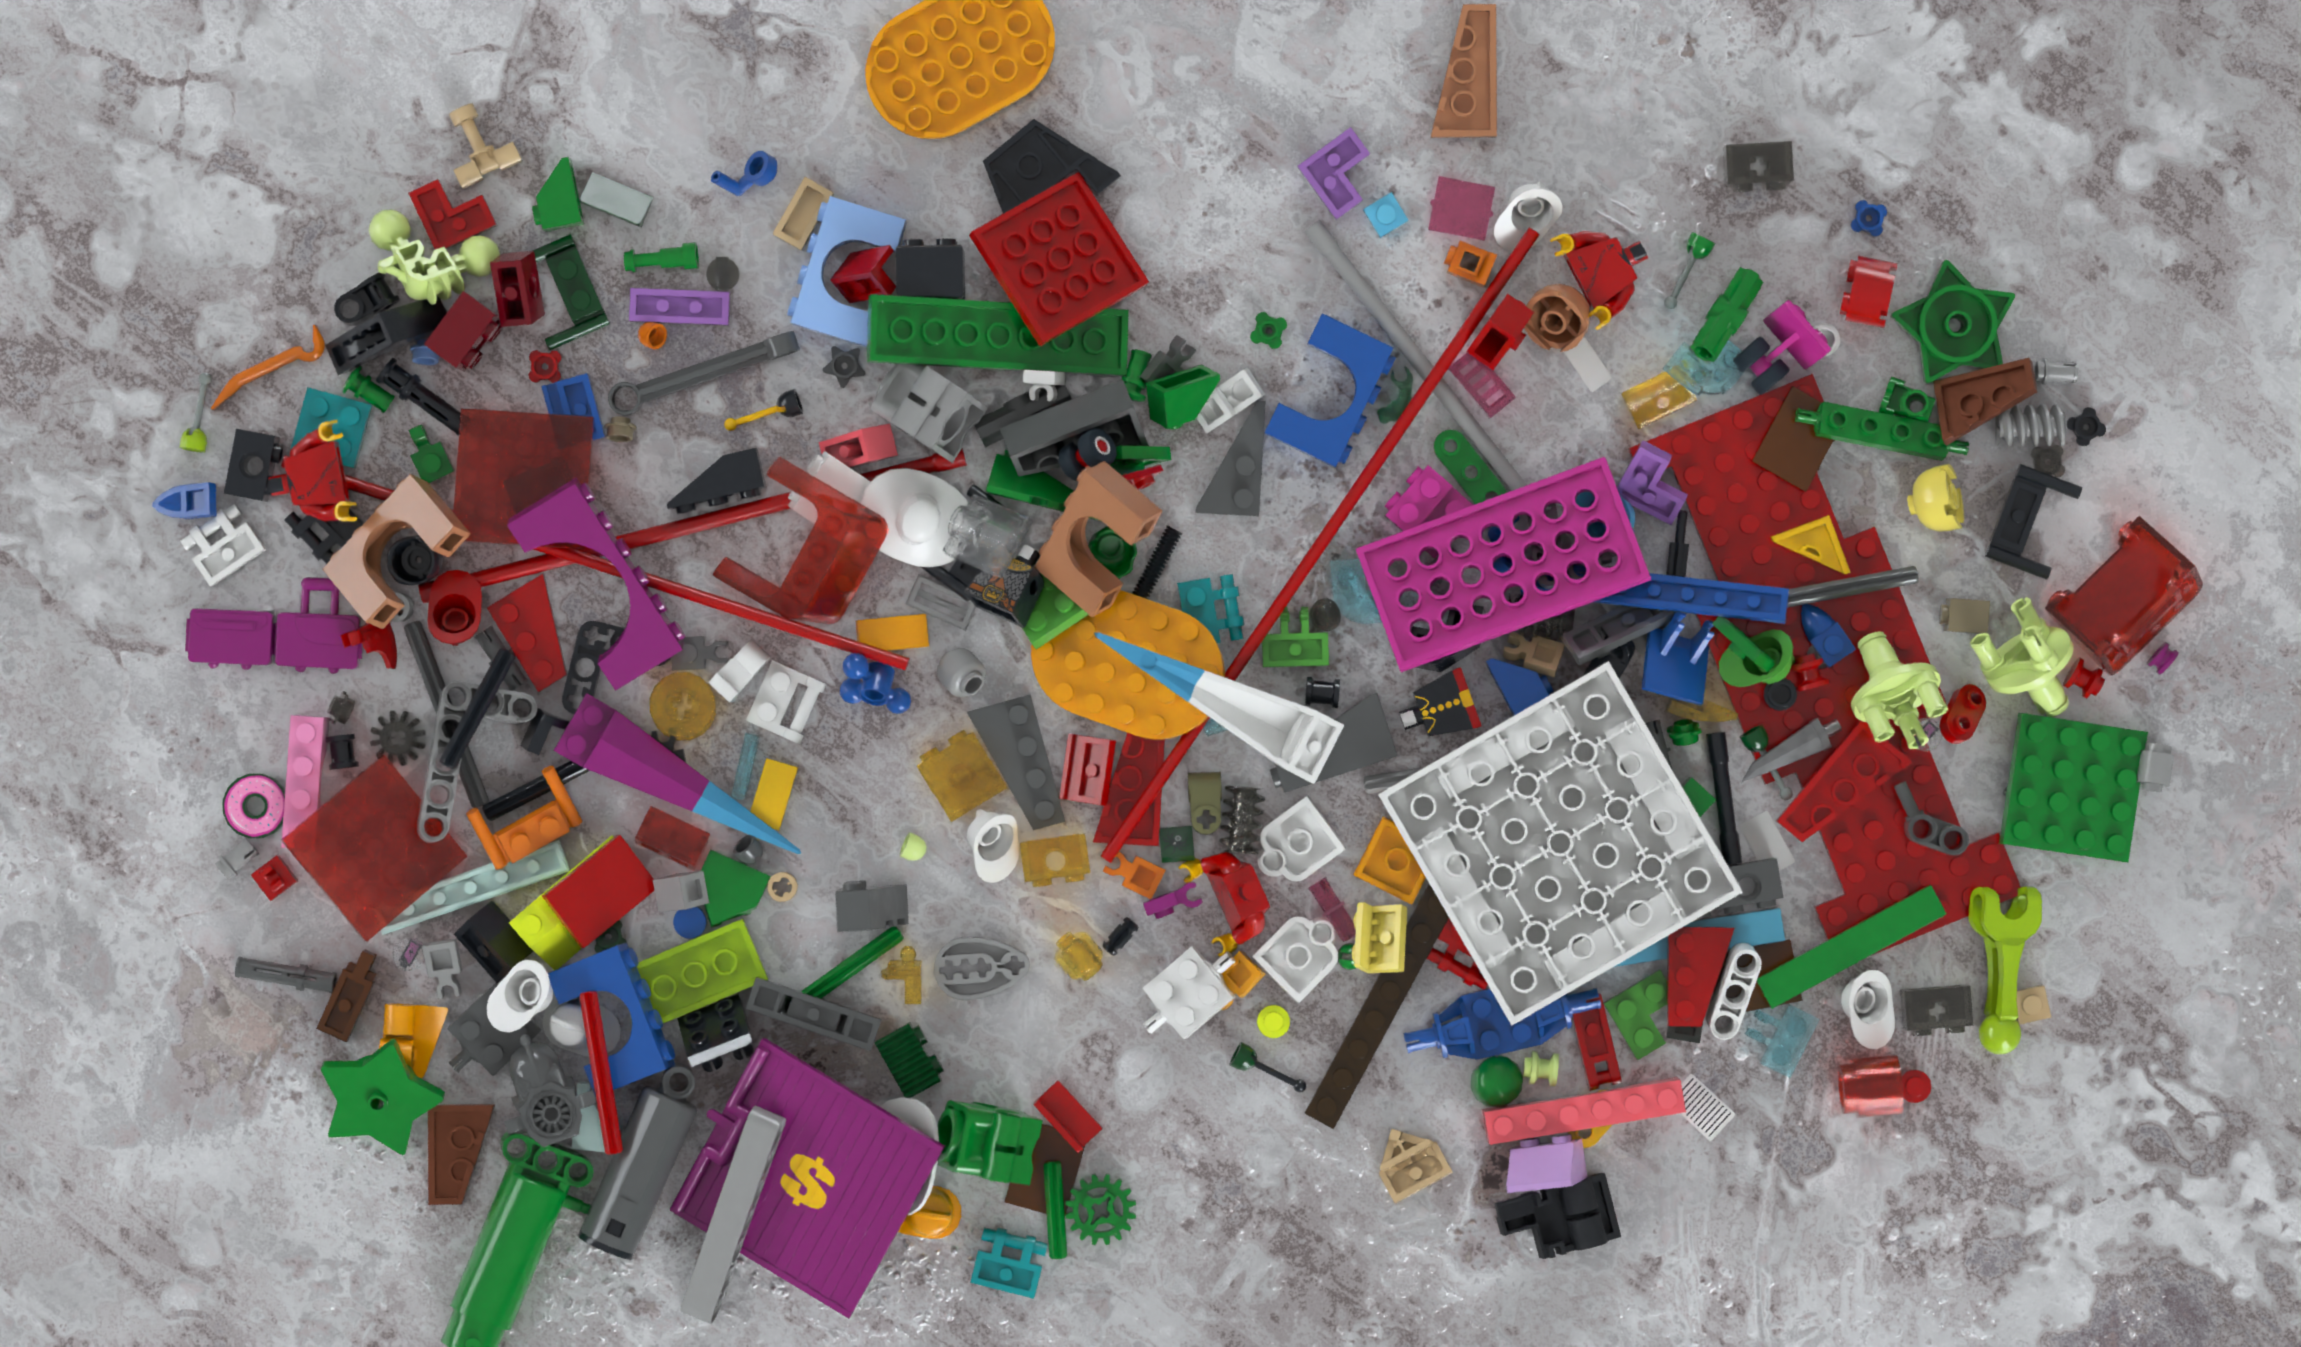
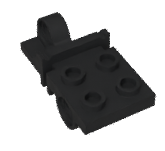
[1495,1173,1621,1259]

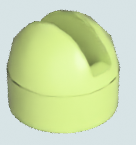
[899,832,927,861]

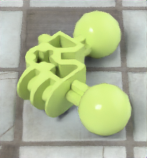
[369,209,500,305]

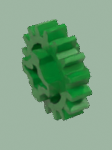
[1065,1173,1136,1245]

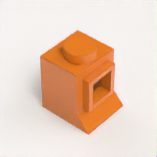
[1444,240,1498,287]

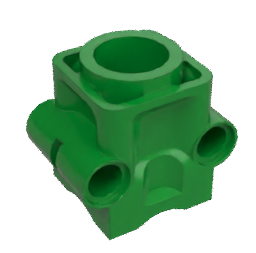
[937,1100,1043,1185]

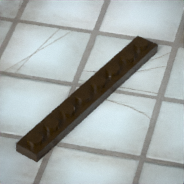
[1304,884,1449,1129]

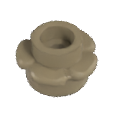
[604,417,637,442]

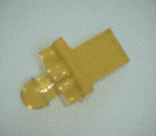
[881,946,922,1004]

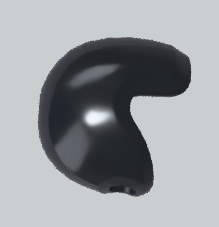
[386,535,443,585]

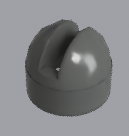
[733,835,763,864]

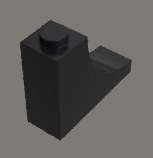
[325,295,447,375]

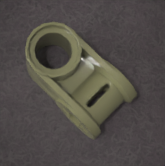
[1188,771,1222,835]

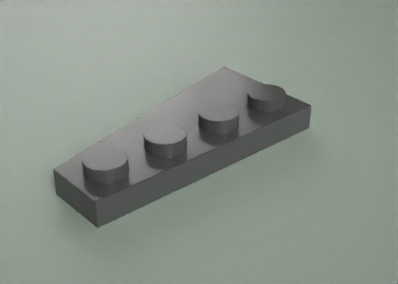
[967,694,1065,830]

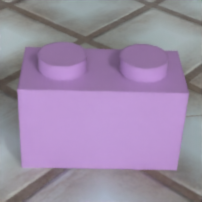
[1506,1134,1587,1193]

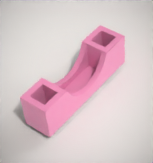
[281,715,330,850]

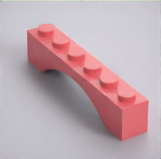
[1482,1077,1686,1145]

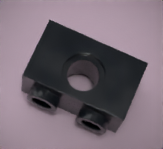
[224,429,284,502]

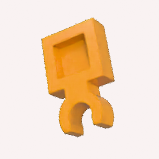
[1221,951,1265,1010]

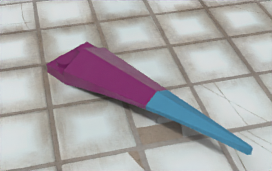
[553,693,801,854]

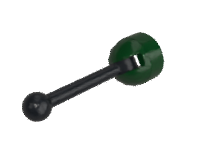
[1229,1042,1306,1092]

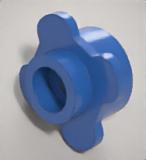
[1851,200,1887,237]

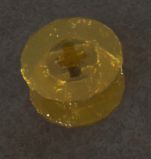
[650,672,716,741]

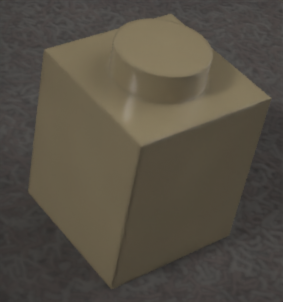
[1939,598,1990,634]

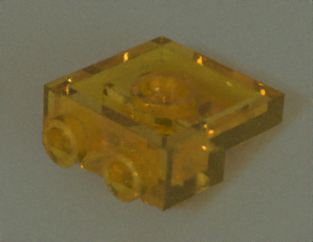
[917,730,1008,822]

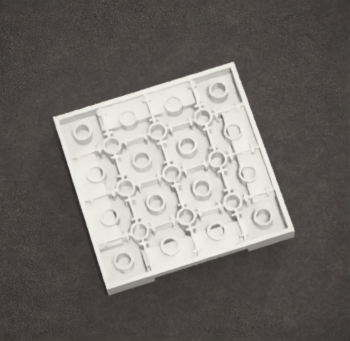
[1378,661,1743,1025]

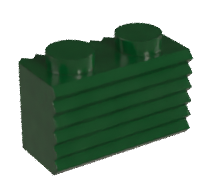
[874,1022,944,1099]

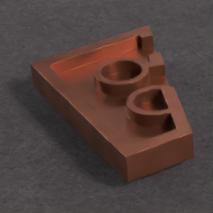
[428,1104,495,1205]

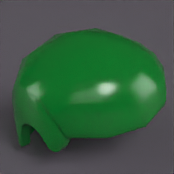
[1088,526,1137,579]
[1471,1056,1523,1107]

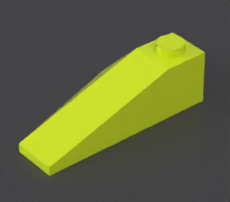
[509,835,614,970]

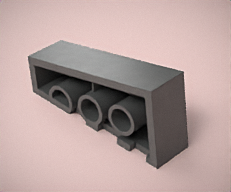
[999,379,1149,477]

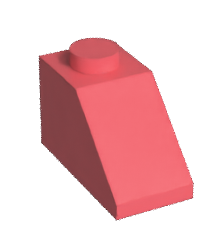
[819,423,898,468]

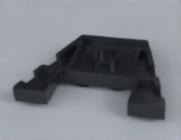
[983,119,1121,214]

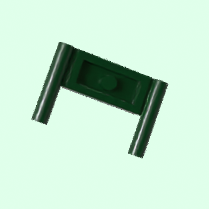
[532,234,610,350]

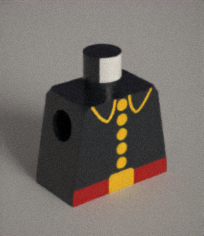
[1399,667,1482,736]

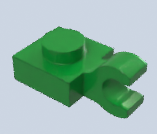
[408,425,455,483]

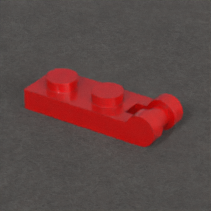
[1572,993,1622,1091]

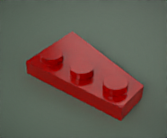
[487,574,568,692]
[1667,927,1735,1027]

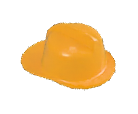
[898,1186,961,1239]

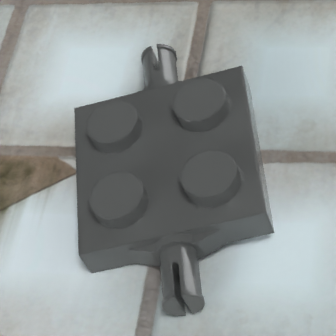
[447,983,541,1076]

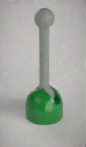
[1664,232,1716,309]

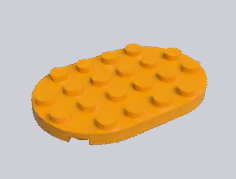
[865,0,1055,139]
[1031,590,1225,740]

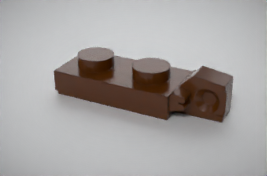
[316,949,377,1042]

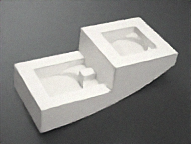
[1197,367,1266,434]

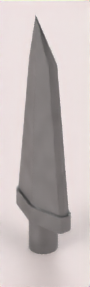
[1741,718,1842,783]

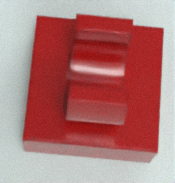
[251,855,298,901]

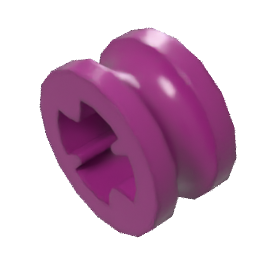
[2147,642,2179,675]

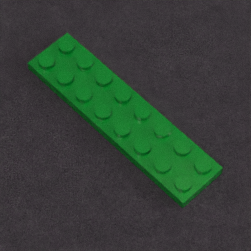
[867,294,1129,377]

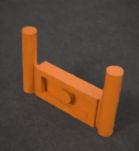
[466,765,583,870]

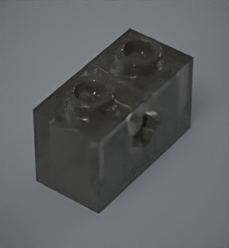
[1722,141,1794,193]
[1900,984,1974,1036]

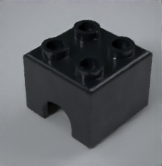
[896,239,965,300]

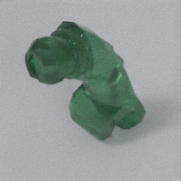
[1377,366,1413,424]

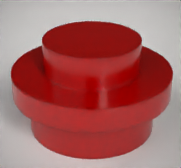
[1898,1070,1932,1103]

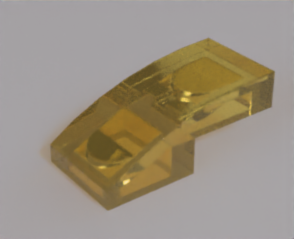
[1664,700,1738,722]

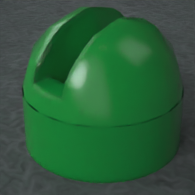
[1338,943,1356,970]

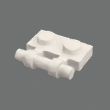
[180,503,267,587]

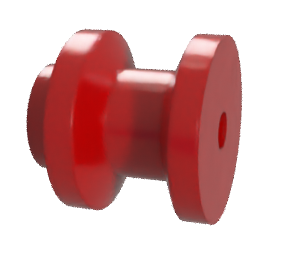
[1791,653,1830,692]
[2063,657,2105,699]

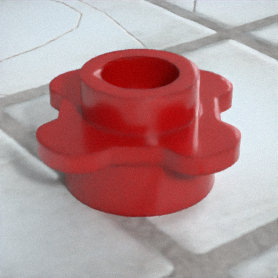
[528,350,562,383]

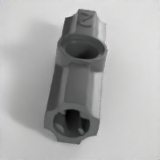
[974,385,1072,448]

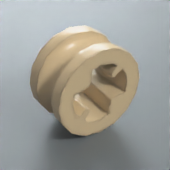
[767,872,798,902]

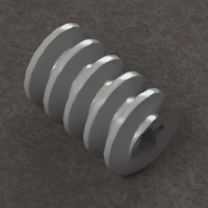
[1995,405,2066,446]

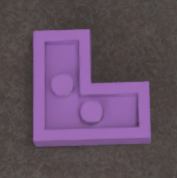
[1297,127,1370,220]
[1616,440,1688,525]

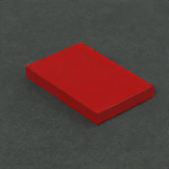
[542,835,655,948]

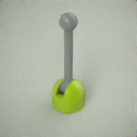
[179,372,212,453]

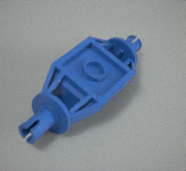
[1403,988,1601,1060]

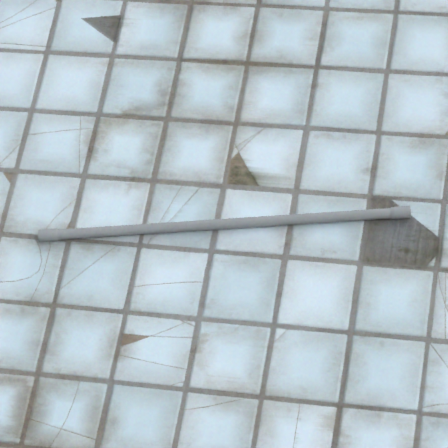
[1304,220,1647,660]

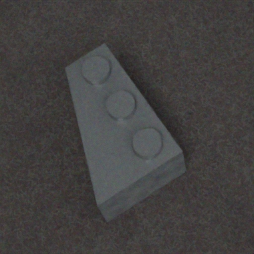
[835,880,909,932]

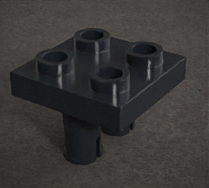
[677,994,754,1072]

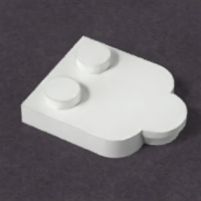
[1257,795,1346,881]
[1251,917,1338,1004]

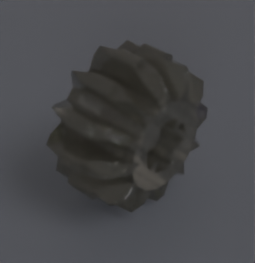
[370,710,427,766]

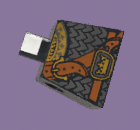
[964,545,1044,628]

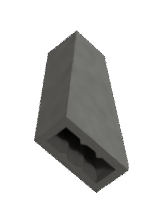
[1270,693,1398,793]

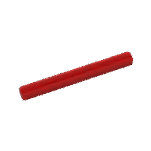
[579,991,623,1155]

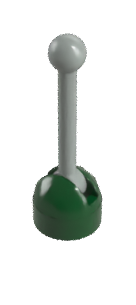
[1740,724,1793,800]

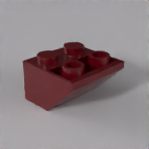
[424,291,503,372]

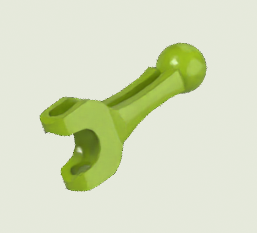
[1969,886,2042,1055]

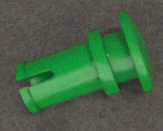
[1121,349,1152,402]
[342,366,395,413]

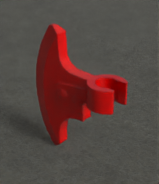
[340,622,397,669]

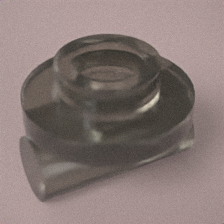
[706,257,740,291]

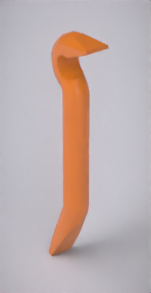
[211,325,325,410]

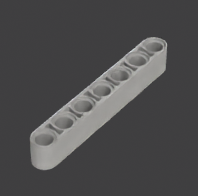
[680,1105,786,1324]

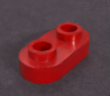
[1940,684,1986,744]

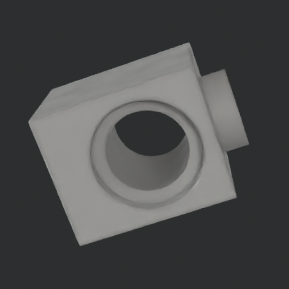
[653,871,709,912]

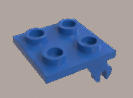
[1641,612,1714,706]

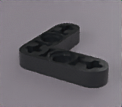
[562,621,671,714]

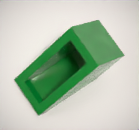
[532,157,584,232]
[1146,364,1220,429]

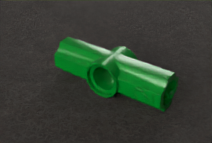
[1690,267,1764,362]

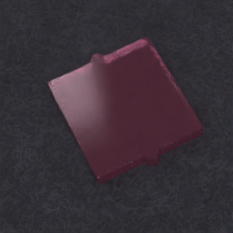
[1428,176,1495,241]

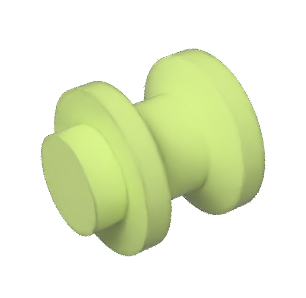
[1523,1051,1559,1087]

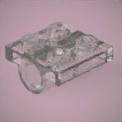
[943,494,1033,578]

